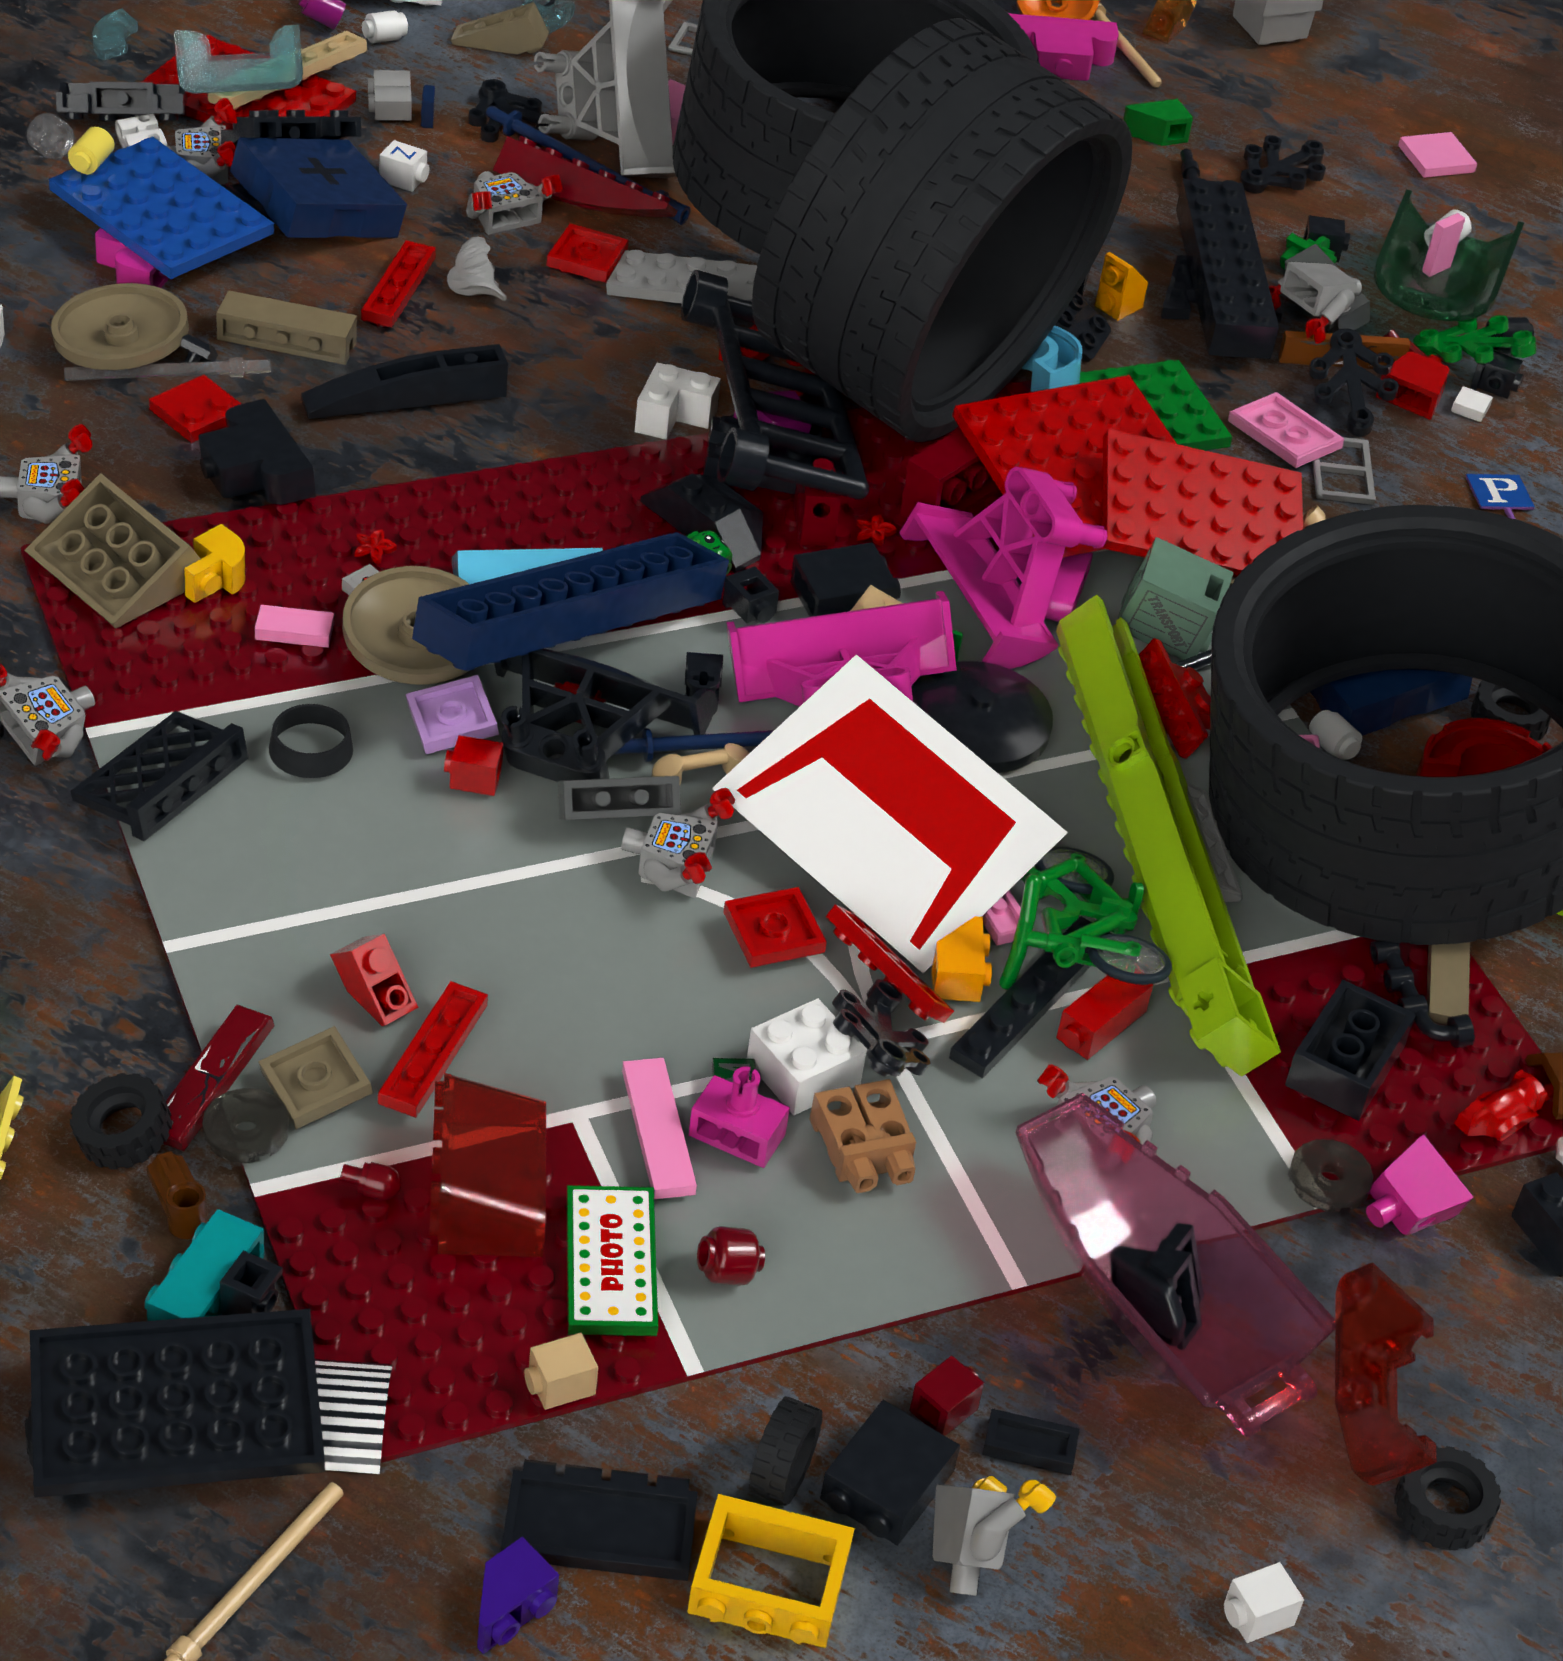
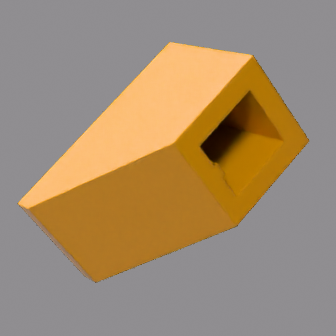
[1095,252,1148,321]
[931,916,992,1002]

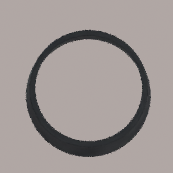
[269,704,353,778]

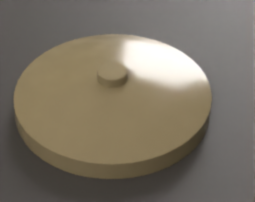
[51,283,189,370]
[342,566,469,685]

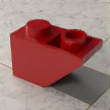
[330,933,419,1026]

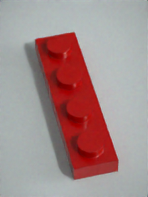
[361,240,436,328]
[825,904,954,1023]
[378,981,488,1118]

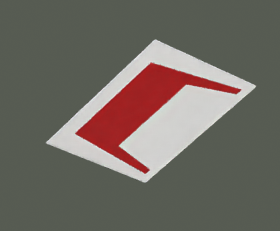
[712,654,1068,973]

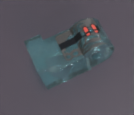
[522,0,575,35]

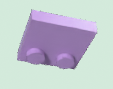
[406,675,499,754]

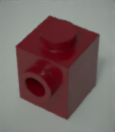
[909,1355,984,1436]

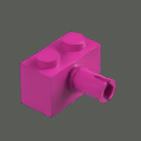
[688,1066,790,1168]

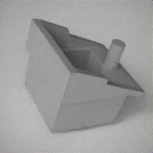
[1233,0,1323,45]

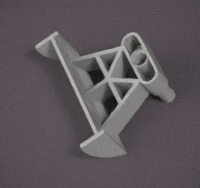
[534,0,676,179]

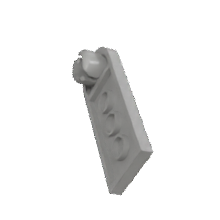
[606,250,757,304]

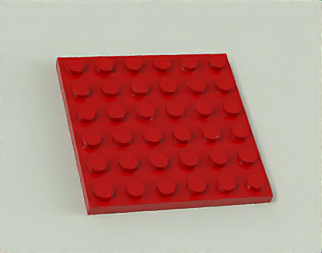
[952,375,1177,558]

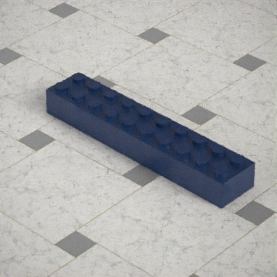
[412,532,729,671]

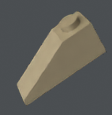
[451,2,549,55]

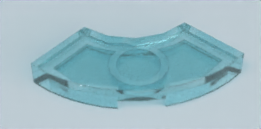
[92,8,138,60]

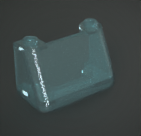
[174,25,303,94]

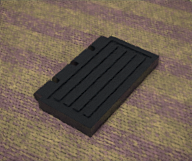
[501,1459,698,1581]

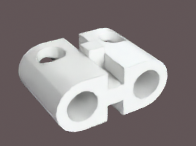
[115,114,167,148]

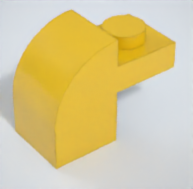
[184,524,245,603]

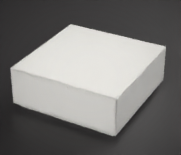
[1451,386,1493,422]

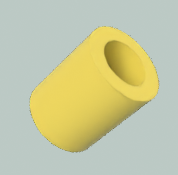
[68,127,115,174]

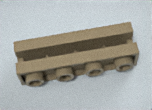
[216,290,357,365]

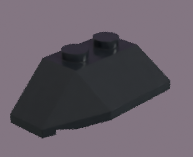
[640,473,763,573]

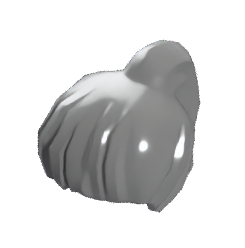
[447,236,506,301]

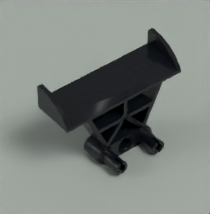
[494,648,718,782]

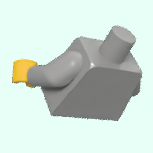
[932,1476,1056,1596]

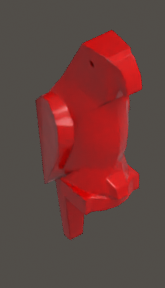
[1454,1069,1554,1142]

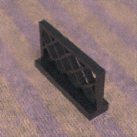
[70,711,249,841]

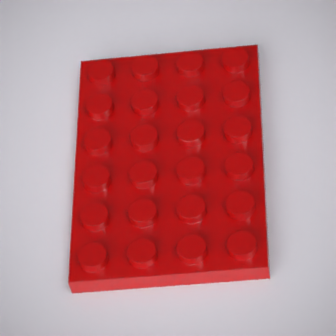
[141,34,356,129]
[1102,428,1303,578]

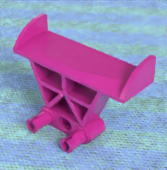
[900,467,1107,669]
[726,591,957,707]

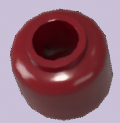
[697,1226,765,1286]

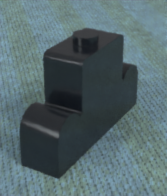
[198,399,316,505]

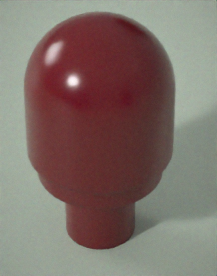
[339,1162,401,1200]

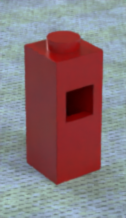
[1056,972,1153,1060]

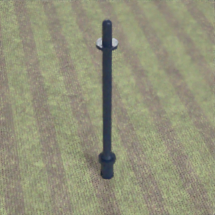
[486,106,691,225]
[615,728,774,762]

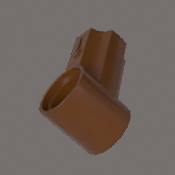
[146,1151,208,1239]

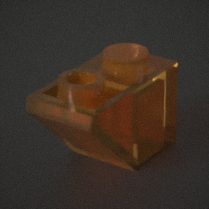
[1142,0,1197,44]

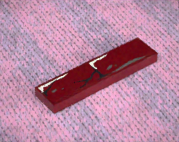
[163,1004,275,1151]

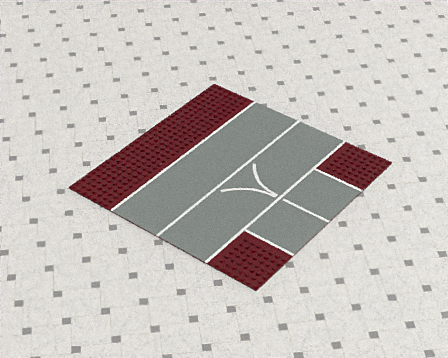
[21,380,1563,1463]

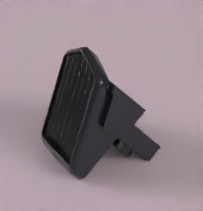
[1110,1223,1204,1350]

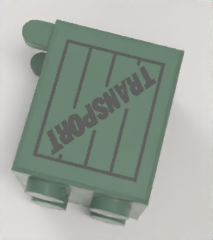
[1115,537,1233,660]

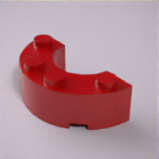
[1415,718,1553,777]

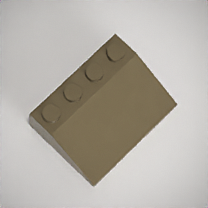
[24,473,201,628]

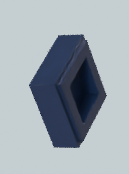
[421,85,435,128]

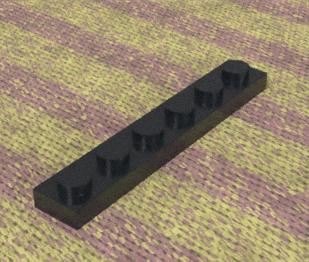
[949,916,1112,1079]

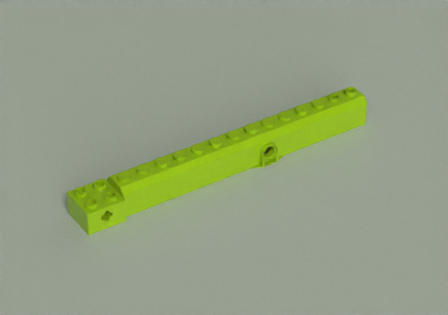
[1056,594,1281,1077]

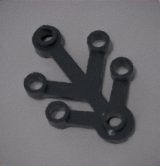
[468,79,550,147]
[1240,135,1326,194]
[1309,328,1399,437]
[832,979,931,1077]

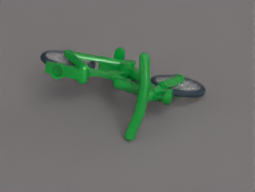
[999,847,1172,990]

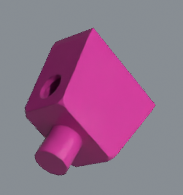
[1366,1135,1474,1235]

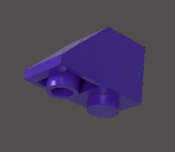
[477,1537,559,1654]

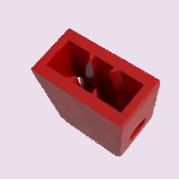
[1375,352,1450,420]

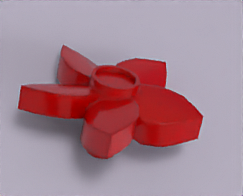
[856,514,897,546]
[354,529,397,564]

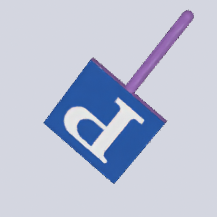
[1465,474,1535,519]

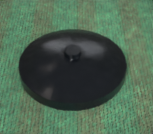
[912,661,1053,773]

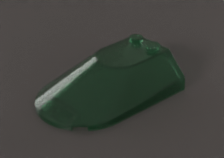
[1374,189,1524,321]

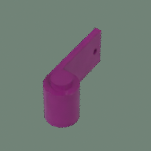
[298,0,346,30]

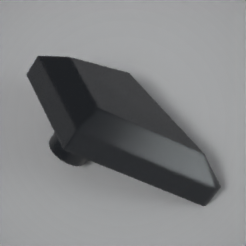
[180,334,218,368]

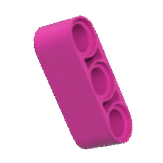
[1045,552,1093,622]

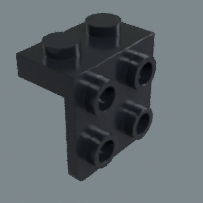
[1055,292,1111,362]

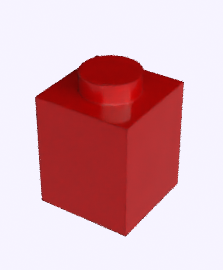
[444,735,504,796]

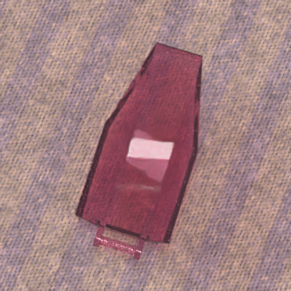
[1015,1093,1337,1437]

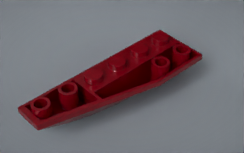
[492,136,677,217]

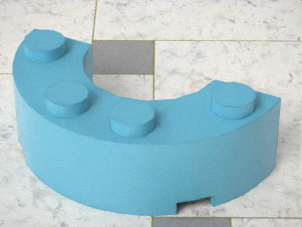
[1021,326,1082,392]

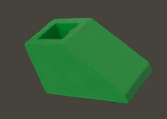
[1123,99,1193,146]

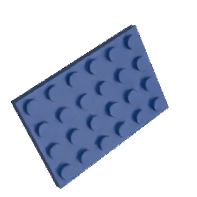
[49,137,274,279]

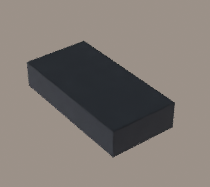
[982,1409,1080,1475]

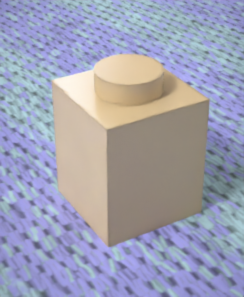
[524,1333,598,1410]

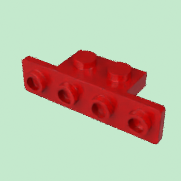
[1138,638,1211,759]

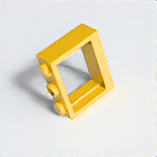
[687,1494,855,1648]

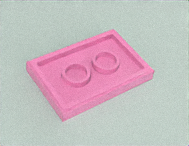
[1228,392,1344,468]

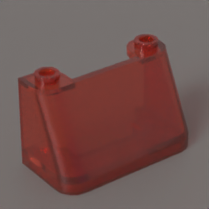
[1335,1262,1437,1486]

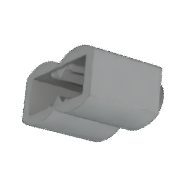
[368,70,412,120]

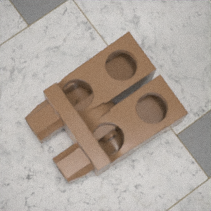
[809,1079,916,1193]

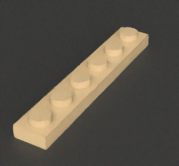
[207,31,367,110]

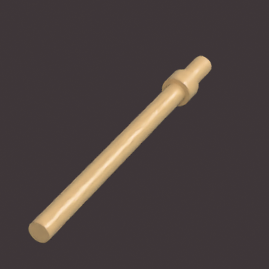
[164,1482,344,1661]

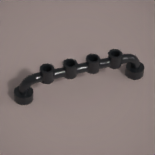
[1370,940,1475,1048]

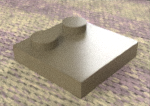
[258,1026,373,1129]

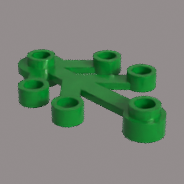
[1413,315,1537,364]

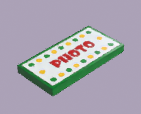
[567,1185,658,1336]

